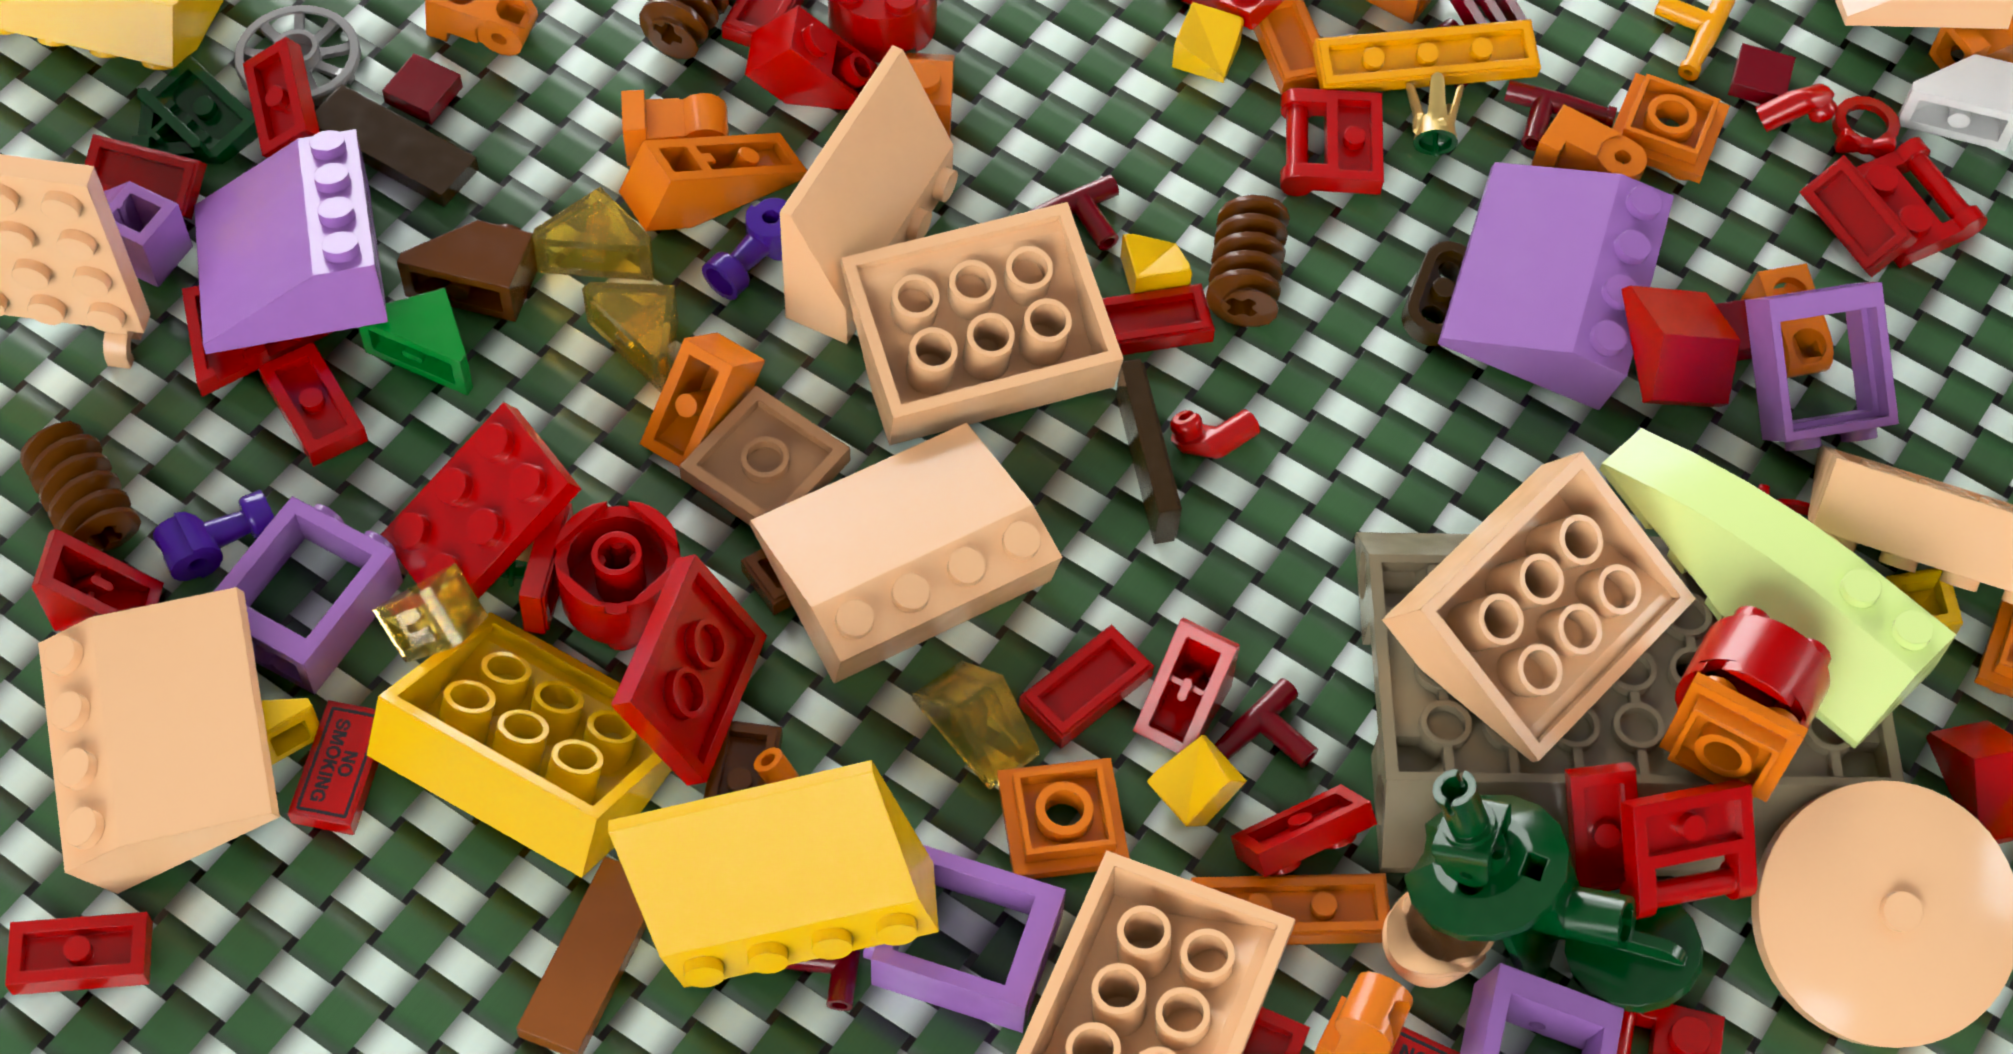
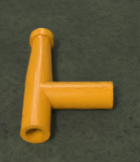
[1654,0,1735,81]

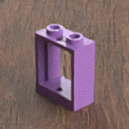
[1745,282,1899,451]
[213,496,403,695]
[863,845,1066,1033]
[1460,963,1624,1054]

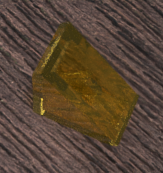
[532,187,655,281]
[582,282,679,393]
[373,563,488,663]
[912,661,1040,790]

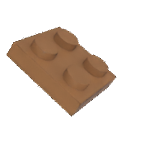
[679,386,851,525]

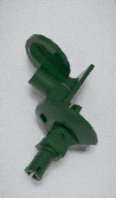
[1404,769,1704,1013]

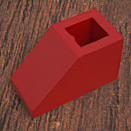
[745,5,877,110]

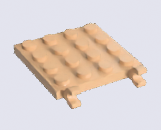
[0,154,151,369]

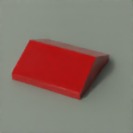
[1621,285,1740,407]

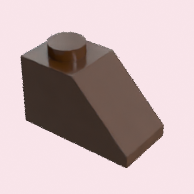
[397,220,539,322]

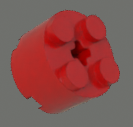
[828,0,937,63]
[554,501,681,651]
[1675,606,1831,750]

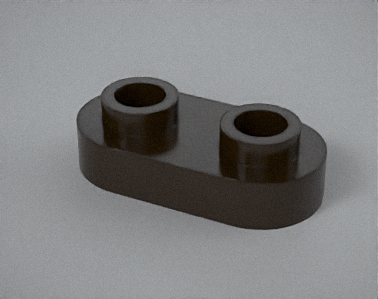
[1401,241,1467,346]

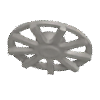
[234,5,361,106]

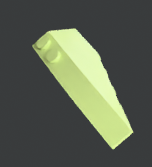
[1599,428,1956,749]

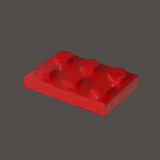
[380,402,582,623]
[611,554,767,786]

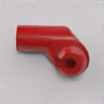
[1755,83,1837,132]
[1170,409,1260,459]

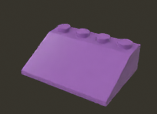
[194,129,388,354]
[1438,162,1674,410]

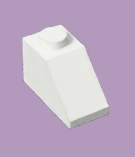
[1898,54,2013,151]

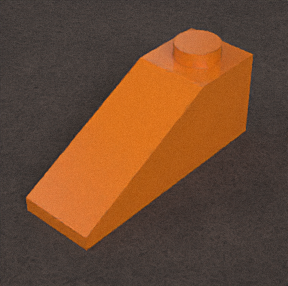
[619,133,807,231]

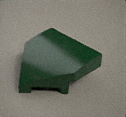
[131,55,258,164]

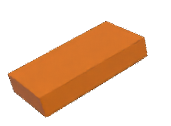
[1253,0,1320,95]

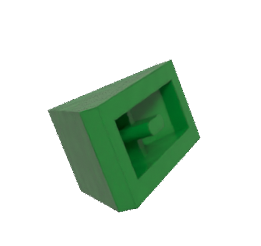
[358,288,473,396]

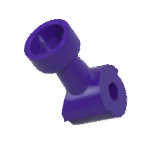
[702,198,787,300]
[153,489,274,581]

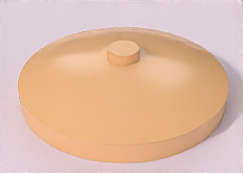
[1751,780,2013,1048]

